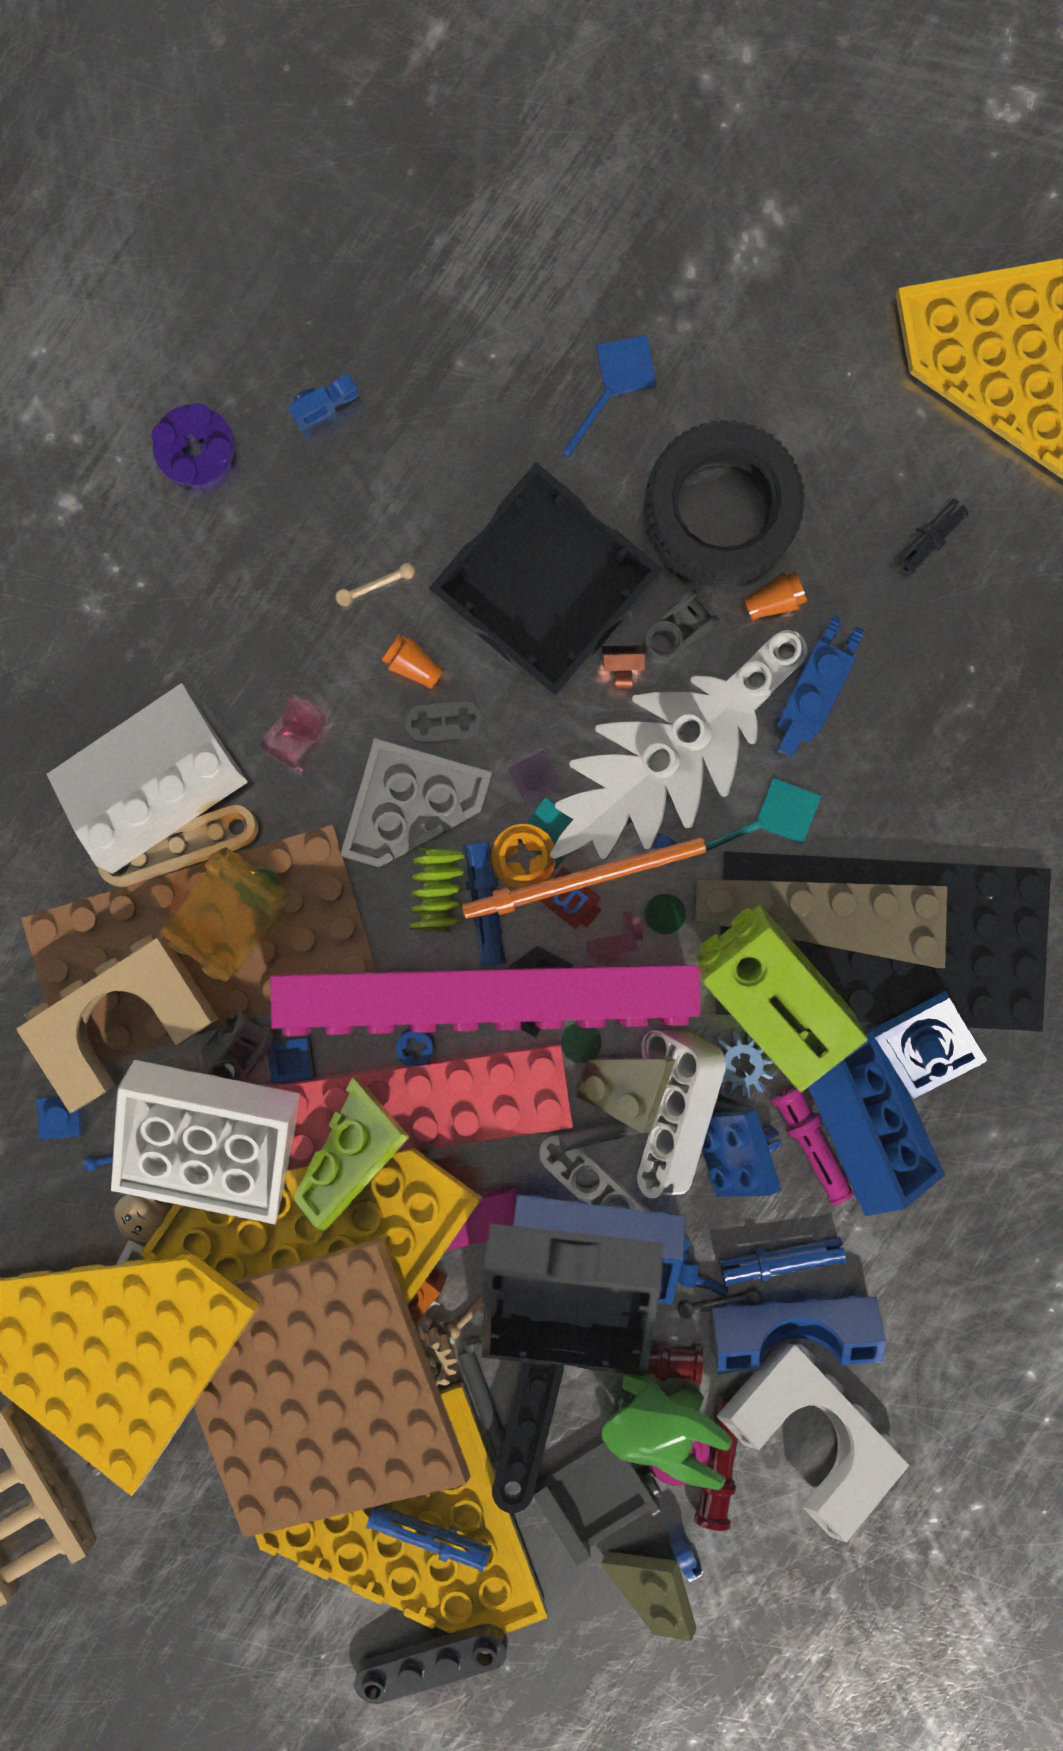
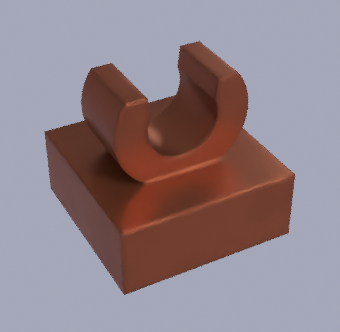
[602,645,645,689]

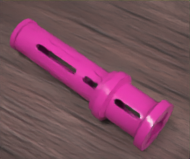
[769,1084,854,1205]

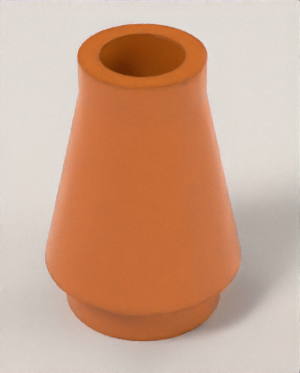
[743,571,808,621]
[381,633,444,689]

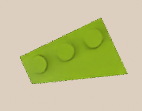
[293,1077,409,1230]

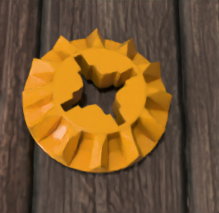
[491,824,556,889]

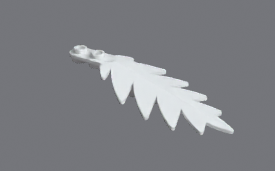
[550,630,808,859]

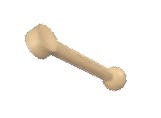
[335,563,415,607]
[445,1296,484,1339]

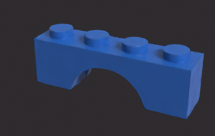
[711,1295,886,1374]

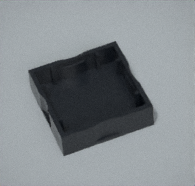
[429,462,663,701]
[482,1224,663,1376]

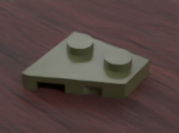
[577,1057,676,1134]
[601,1552,697,1641]

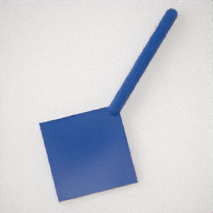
[563,335,657,456]

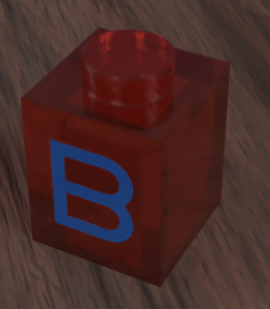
[539,867,602,930]

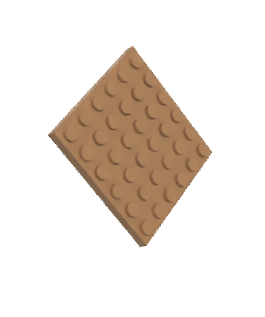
[193,1238,471,1538]

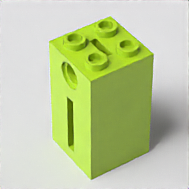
[696,904,868,1092]

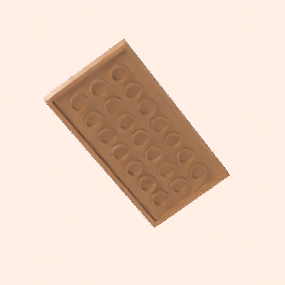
[21,824,379,1063]

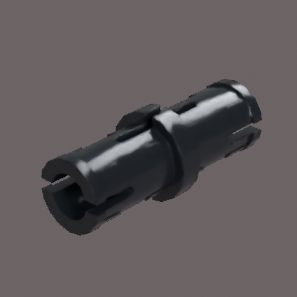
[893,497,969,575]

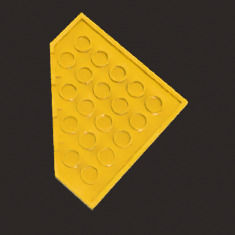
[895,258,1063,479]
[140,1148,482,1306]
[0,1254,260,1496]
[255,1382,548,1634]

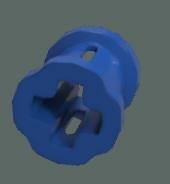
[396,1027,435,1067]

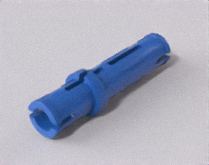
[463,842,507,966]
[720,1237,846,1286]
[366,1505,491,1572]

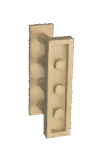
[0,1402,97,1607]

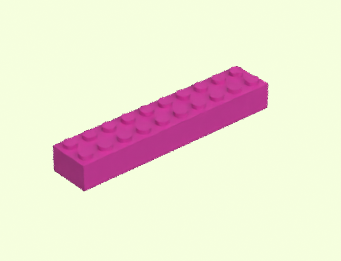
[271,964,701,1036]

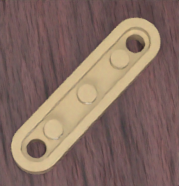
[98,805,258,887]

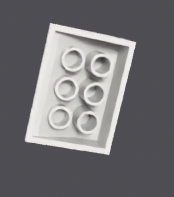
[47,683,248,874]
[111,1060,300,1224]

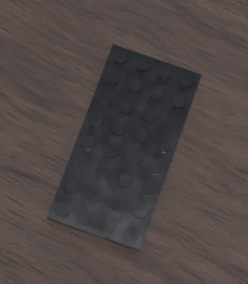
[714,851,1051,1032]

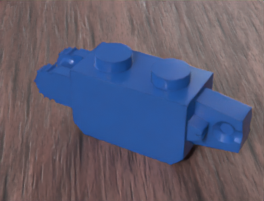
[775,615,864,758]

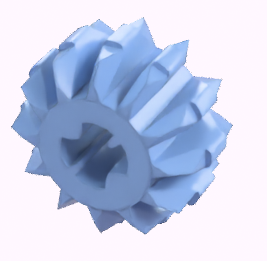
[716,1028,774,1099]

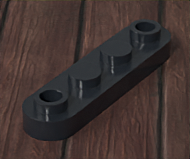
[492,1362,564,1513]
[354,1624,508,1704]

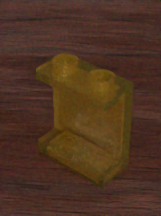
[160,847,292,982]

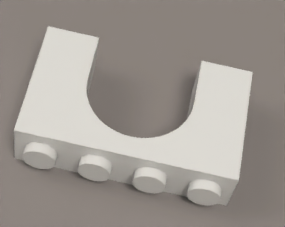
[717,1343,909,1543]

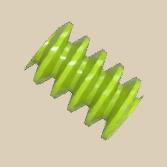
[409,848,465,932]

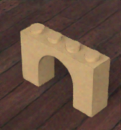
[16,935,219,1113]

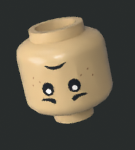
[115,1194,174,1242]

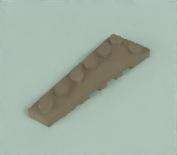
[696,879,947,968]

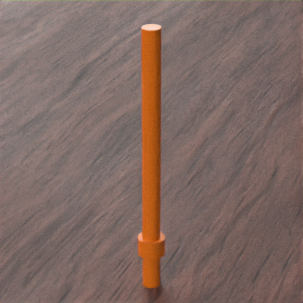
[462,837,706,920]

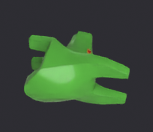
[602,1374,732,1490]

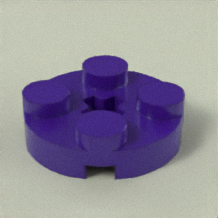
[151,403,236,489]

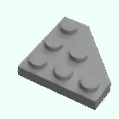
[340,738,492,867]

